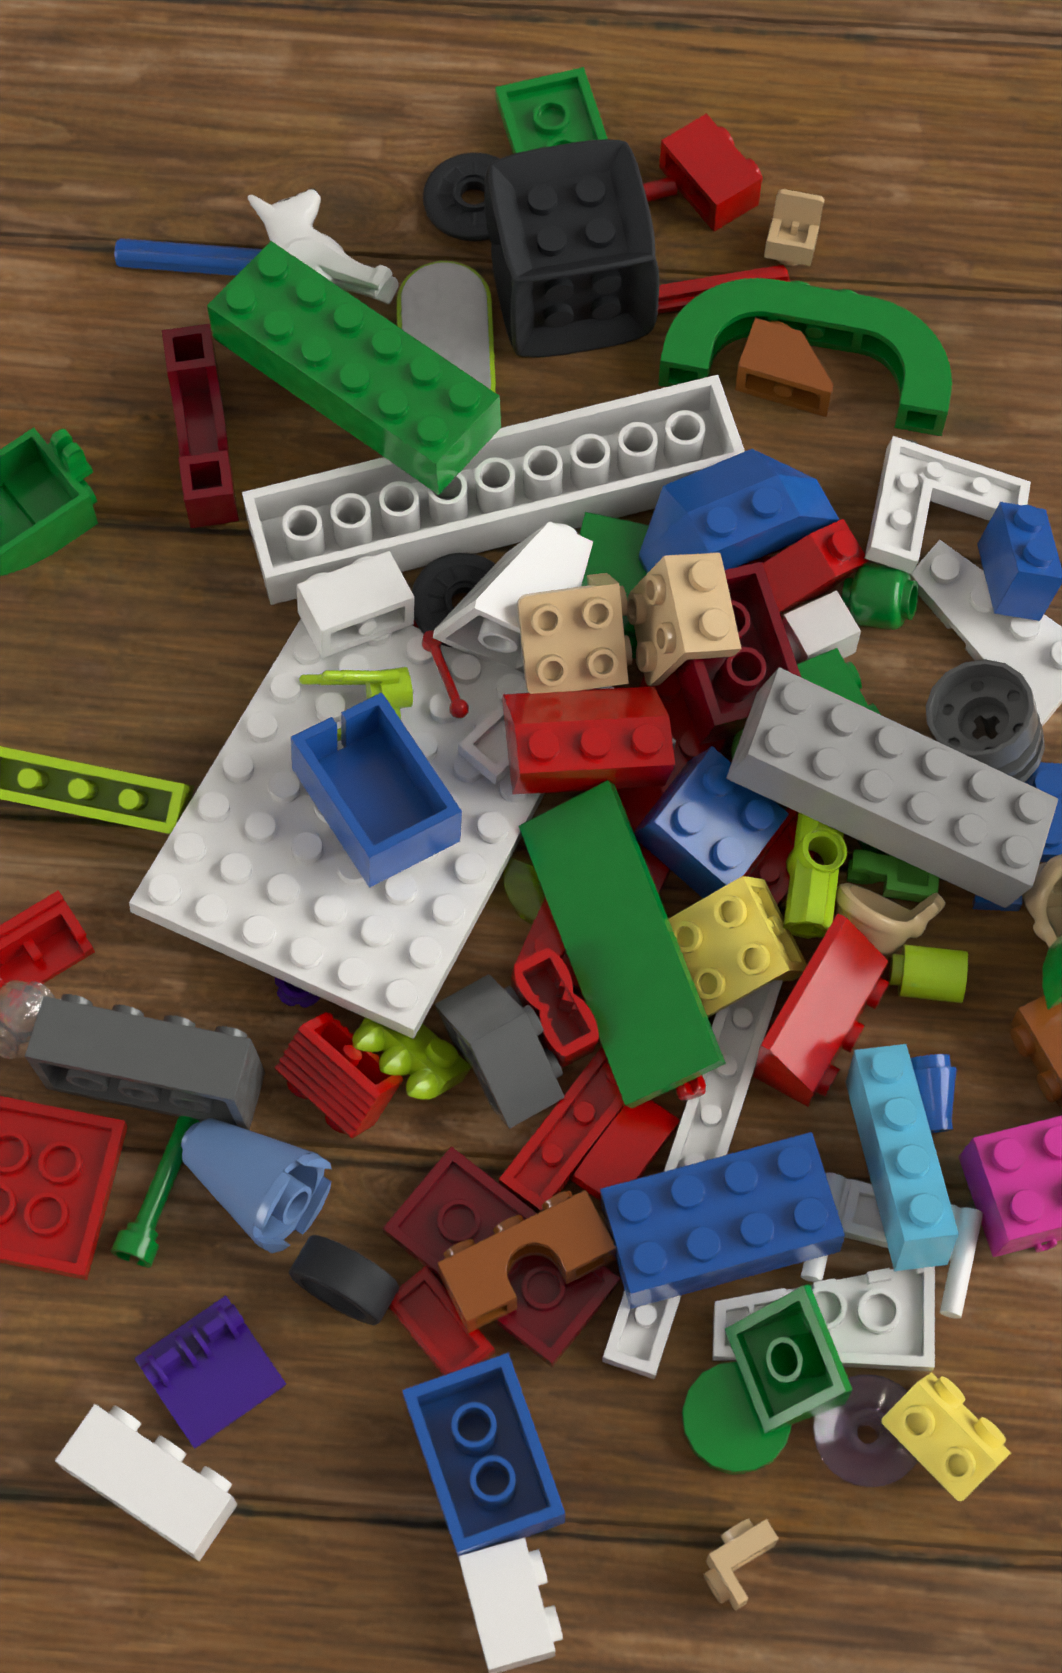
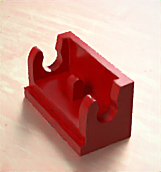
[0,890,95,1007]

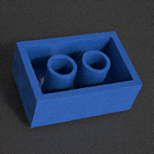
[402,1353,566,1562]

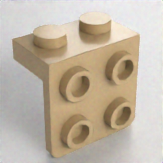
[627,553,742,686]
[517,573,632,694]

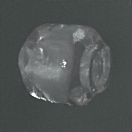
[0,980,55,1059]

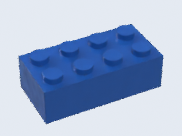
[600,1132,845,1309]

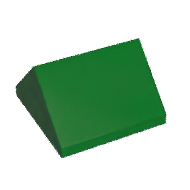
[725,1284,853,1433]

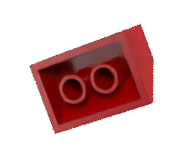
[502,686,675,795]
[753,913,890,1107]

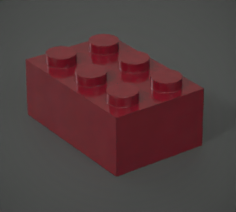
[675,562,802,745]

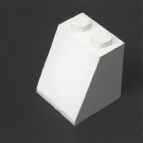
[432,521,593,673]

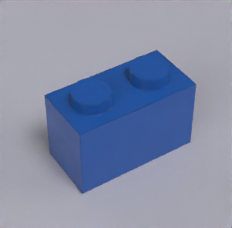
[977,502,1062,621]

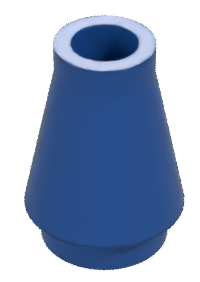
[910,1054,957,1133]

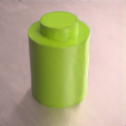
[889,944,968,1003]

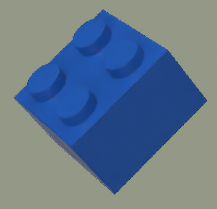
[634,746,789,898]

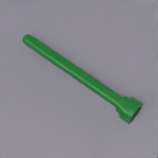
[111,1116,200,1268]

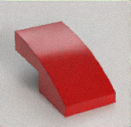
[571,1100,681,1201]

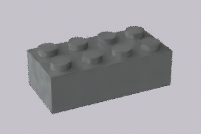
[25,994,265,1130]

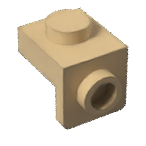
[764,189,824,266]
[704,1519,779,1611]

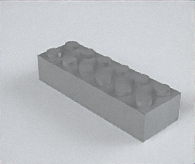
[726,667,1058,908]

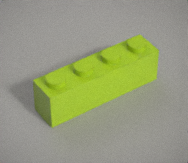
[0,746,194,834]

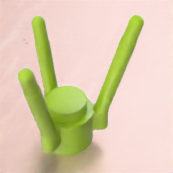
[299,667,413,742]

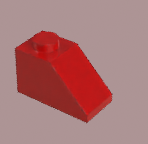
[762,519,869,613]

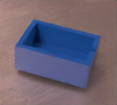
[291,692,462,888]

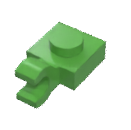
[846,850,939,903]

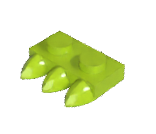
[353,1017,472,1099]

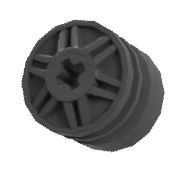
[926,659,1045,782]

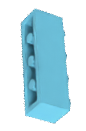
[845,1044,959,1272]

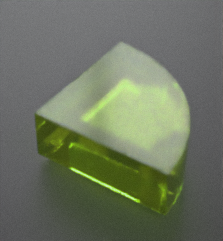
[503,858,545,924]

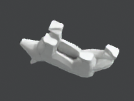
[248,188,399,304]

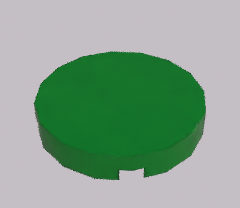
[681,1362,792,1475]

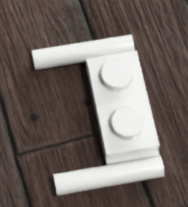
[801,1173,983,1319]

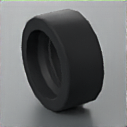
[289,1235,399,1325]

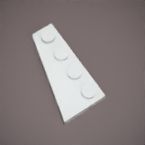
[910,540,1062,726]
[712,1266,935,1372]

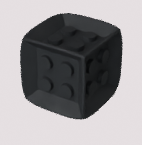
[484,139,659,357]

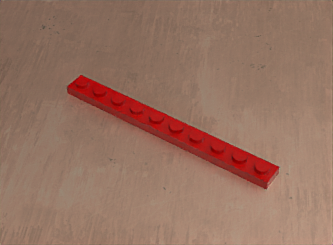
[499,807,819,1213]

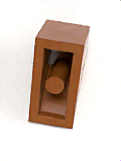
[735,318,834,417]

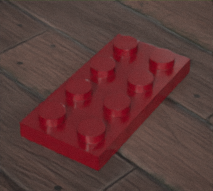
[383,1146,620,1367]

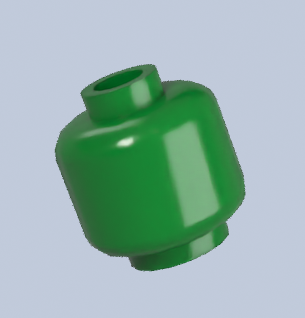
[842,563,918,630]

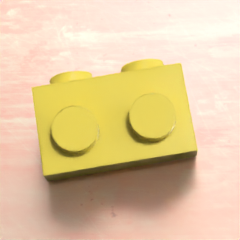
[882,1372,1011,1501]

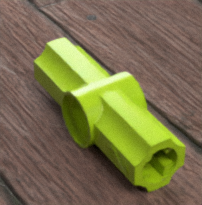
[783,813,847,939]

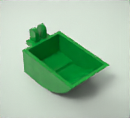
[0,427,98,576]

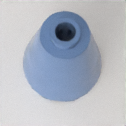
[181,1118,332,1253]

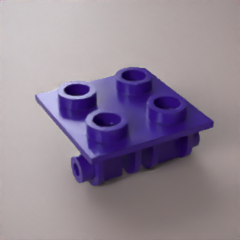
[134,1295,287,1449]

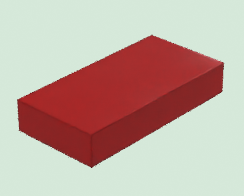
[388,1266,495,1376]

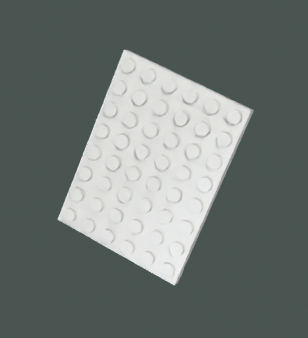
[129,619,545,1039]

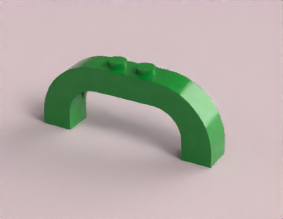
[658,278,952,437]

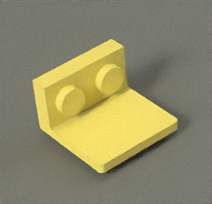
[669,876,807,1017]

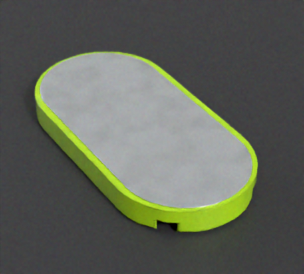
[397,261,496,393]

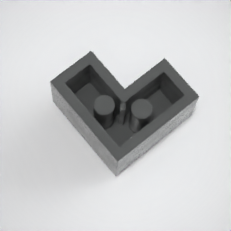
[434,974,565,1129]

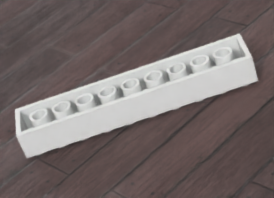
[242,375,745,605]

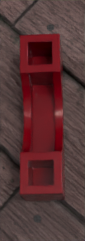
[162,323,239,528]

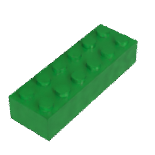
[207,241,501,495]

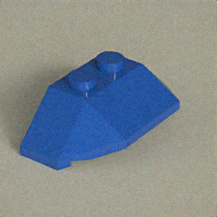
[638,449,839,574]

